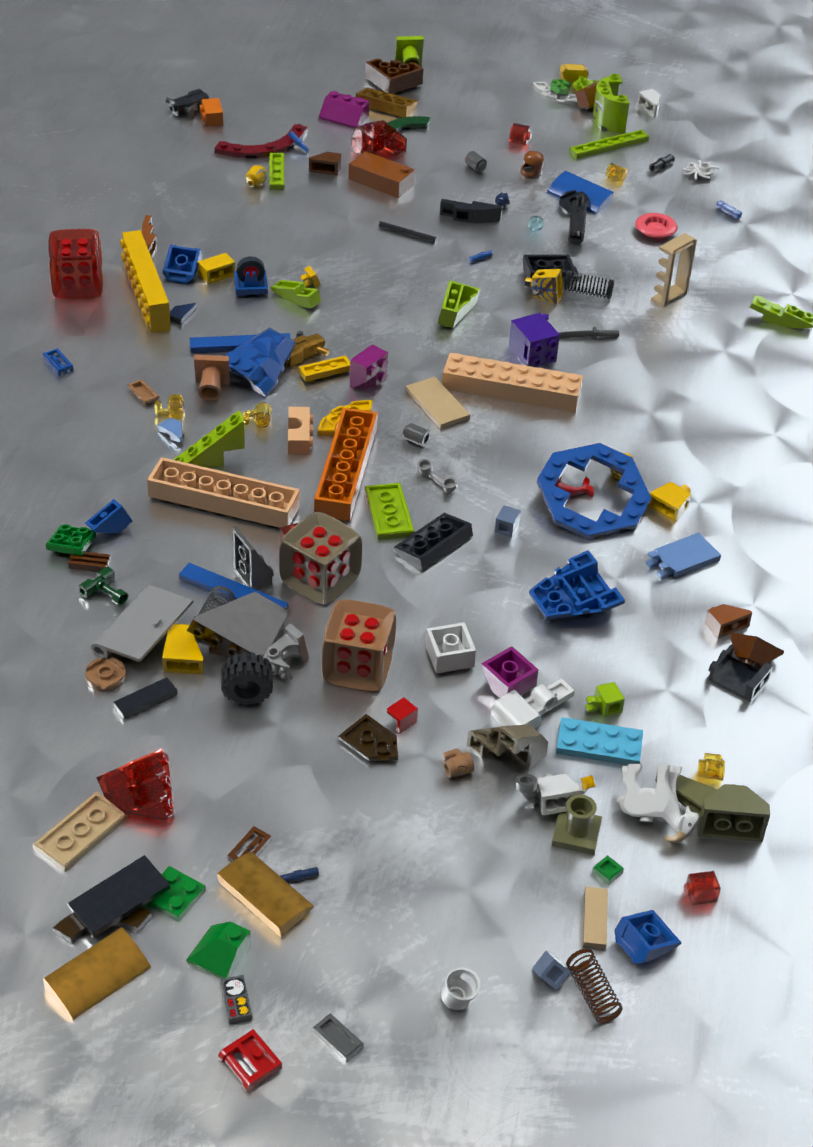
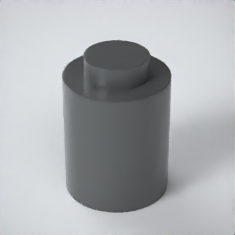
[465,151,487,172]
[403,423,431,447]

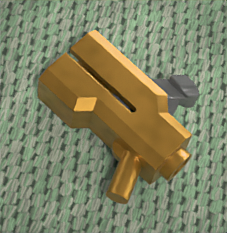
[285,330,330,367]

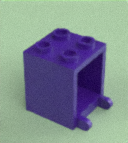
[508,313,560,367]

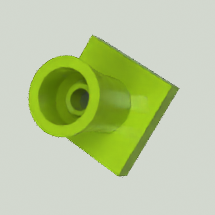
[395,36,424,67]

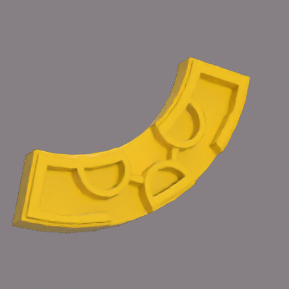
[317,400,372,436]

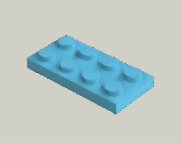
[556,717,644,765]

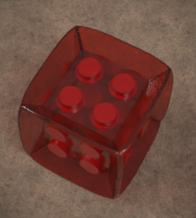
[48,229,103,299]

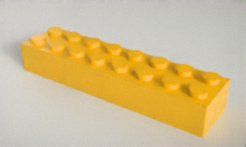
[120,230,171,333]

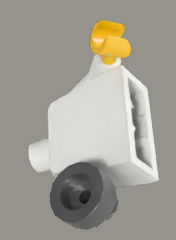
[515,773,596,815]

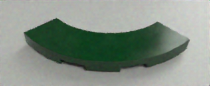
[379,116,431,138]

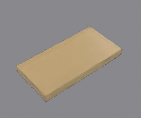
[405,376,470,429]
[33,791,128,872]

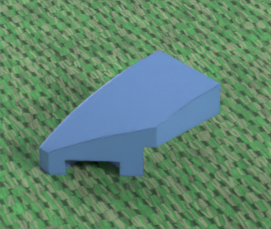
[157,418,184,443]

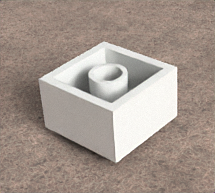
[425,622,476,673]

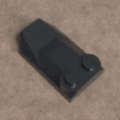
[523,254,580,278]

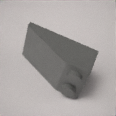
[233,526,274,590]

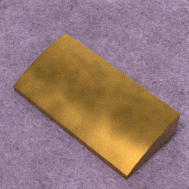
[355,87,418,117]
[217,852,314,937]
[43,927,151,1020]

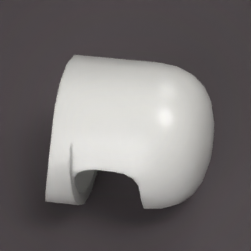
[441,967,480,1010]

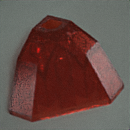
[351,120,407,156]
[96,748,175,820]

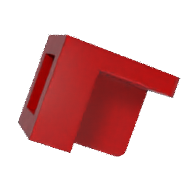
[387,697,418,734]

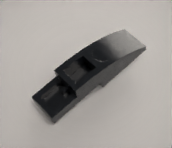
[440,199,502,223]

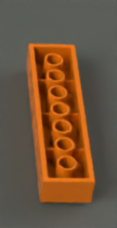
[314,408,378,521]

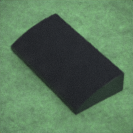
[393,512,473,571]

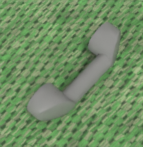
[417,459,457,493]

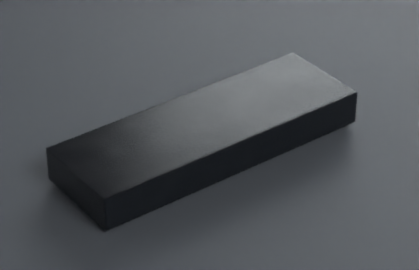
[113,677,178,720]

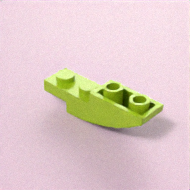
[749,294,813,328]

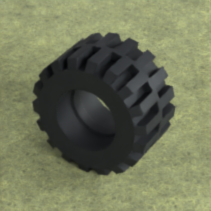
[221,652,273,705]

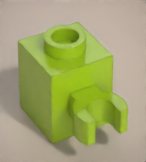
[585,682,625,717]

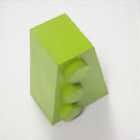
[438,280,480,328]

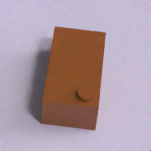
[348,151,415,198]

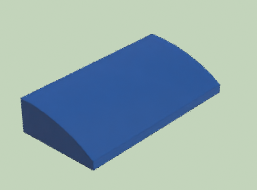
[547,171,614,214]

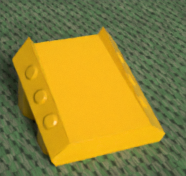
[560,64,589,83]

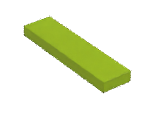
[269,153,285,190]

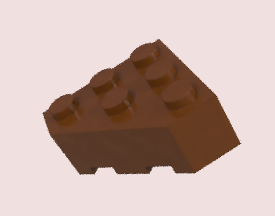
[365,59,423,94]

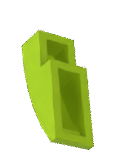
[270,280,321,308]

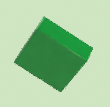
[592,855,624,885]

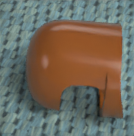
[520,151,545,177]

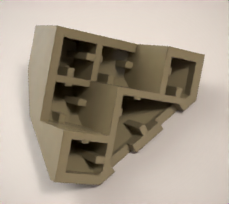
[467,724,548,769]

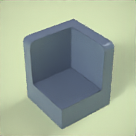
[495,505,521,537]
[532,950,571,990]

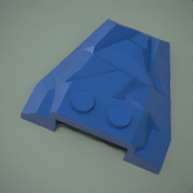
[224,327,296,397]
[529,550,625,620]

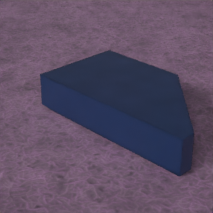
[170,303,197,324]

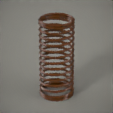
[566,949,623,1023]

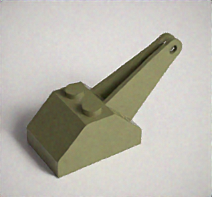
[655,774,770,842]

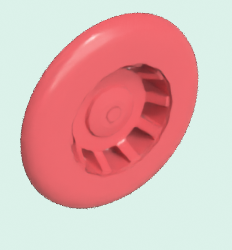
[635,213,678,239]

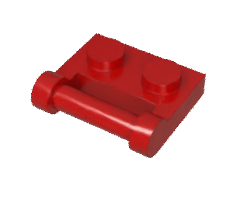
[218,1029,282,1092]

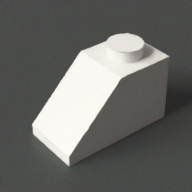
[637,89,660,117]

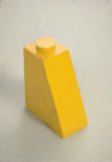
[162,624,204,675]

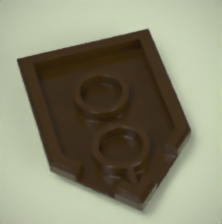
[338,714,398,761]

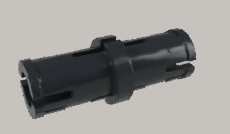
[649,154,675,173]

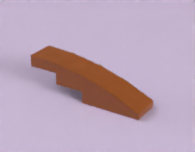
[142,215,157,258]

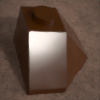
[730,633,784,667]

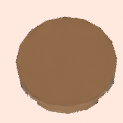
[85,657,126,692]

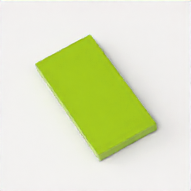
[365,483,415,540]

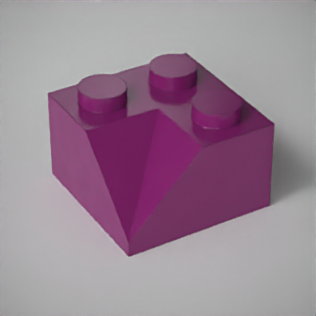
[350,344,388,388]
[481,646,539,698]

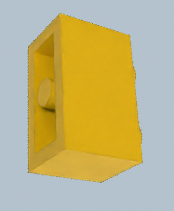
[198,253,235,284]

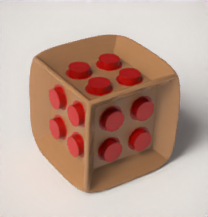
[321,600,396,691]

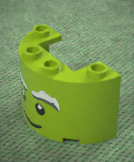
[593,73,630,134]

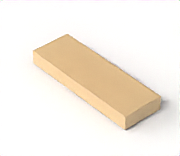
[583,886,608,949]

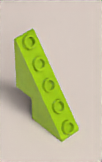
[174,411,245,468]

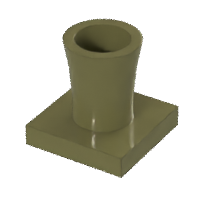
[552,794,603,855]

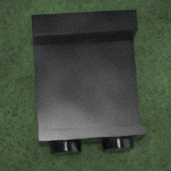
[708,644,773,702]

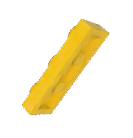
[299,355,350,382]

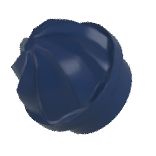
[495,192,510,207]

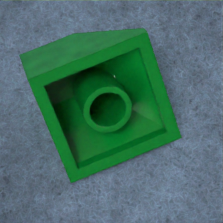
[186,921,251,979]

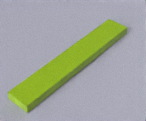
[569,129,649,159]

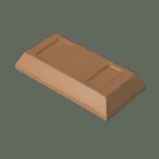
[127,379,160,405]

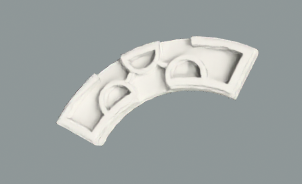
[532,82,579,106]

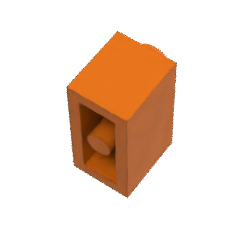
[200,98,223,126]

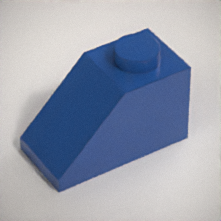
[85,499,133,533]

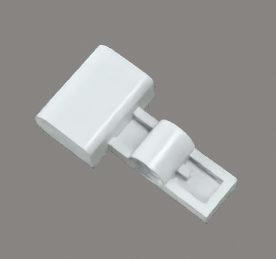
[491,678,575,729]

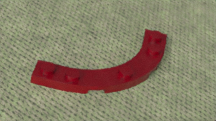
[214,124,308,158]

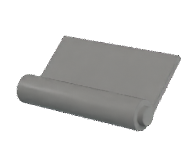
[91,585,194,662]

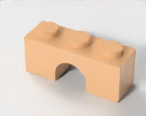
[288,406,313,454]

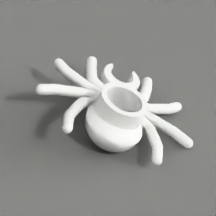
[683,160,719,180]

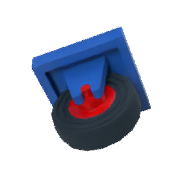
[234,256,268,296]

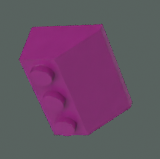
[319,91,370,129]

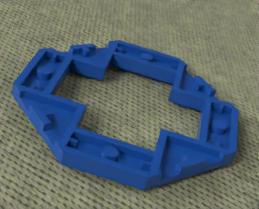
[537,443,651,539]

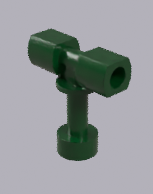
[78,567,129,606]

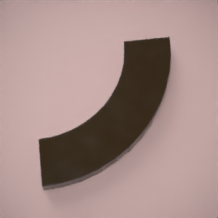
[53,908,152,943]

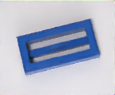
[42,348,74,376]

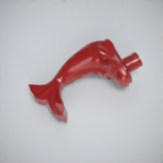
[555,476,594,498]

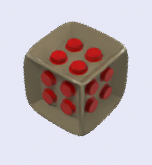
[279,512,362,605]

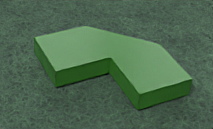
[550,79,571,94]

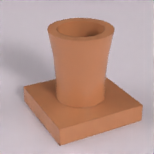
[194,354,230,401]

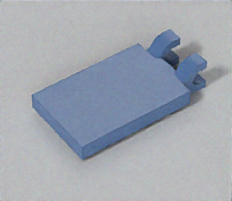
[646,533,721,579]

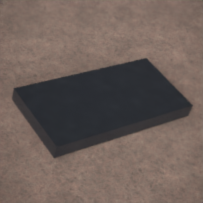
[67,855,171,938]

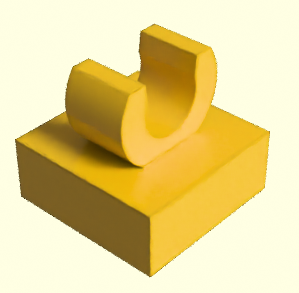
[300,265,321,288]

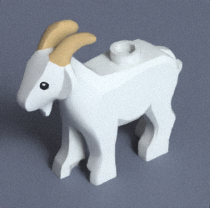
[616,764,700,844]

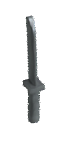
[559,327,619,340]

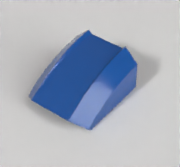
[162,244,202,283]
[614,910,682,963]

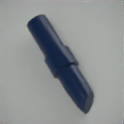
[280,867,319,883]

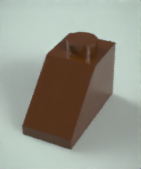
[309,152,341,176]

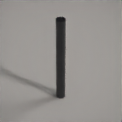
[379,221,437,243]

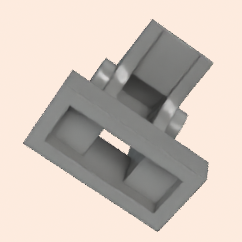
[263,623,309,679]

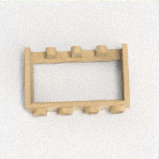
[651,233,697,308]

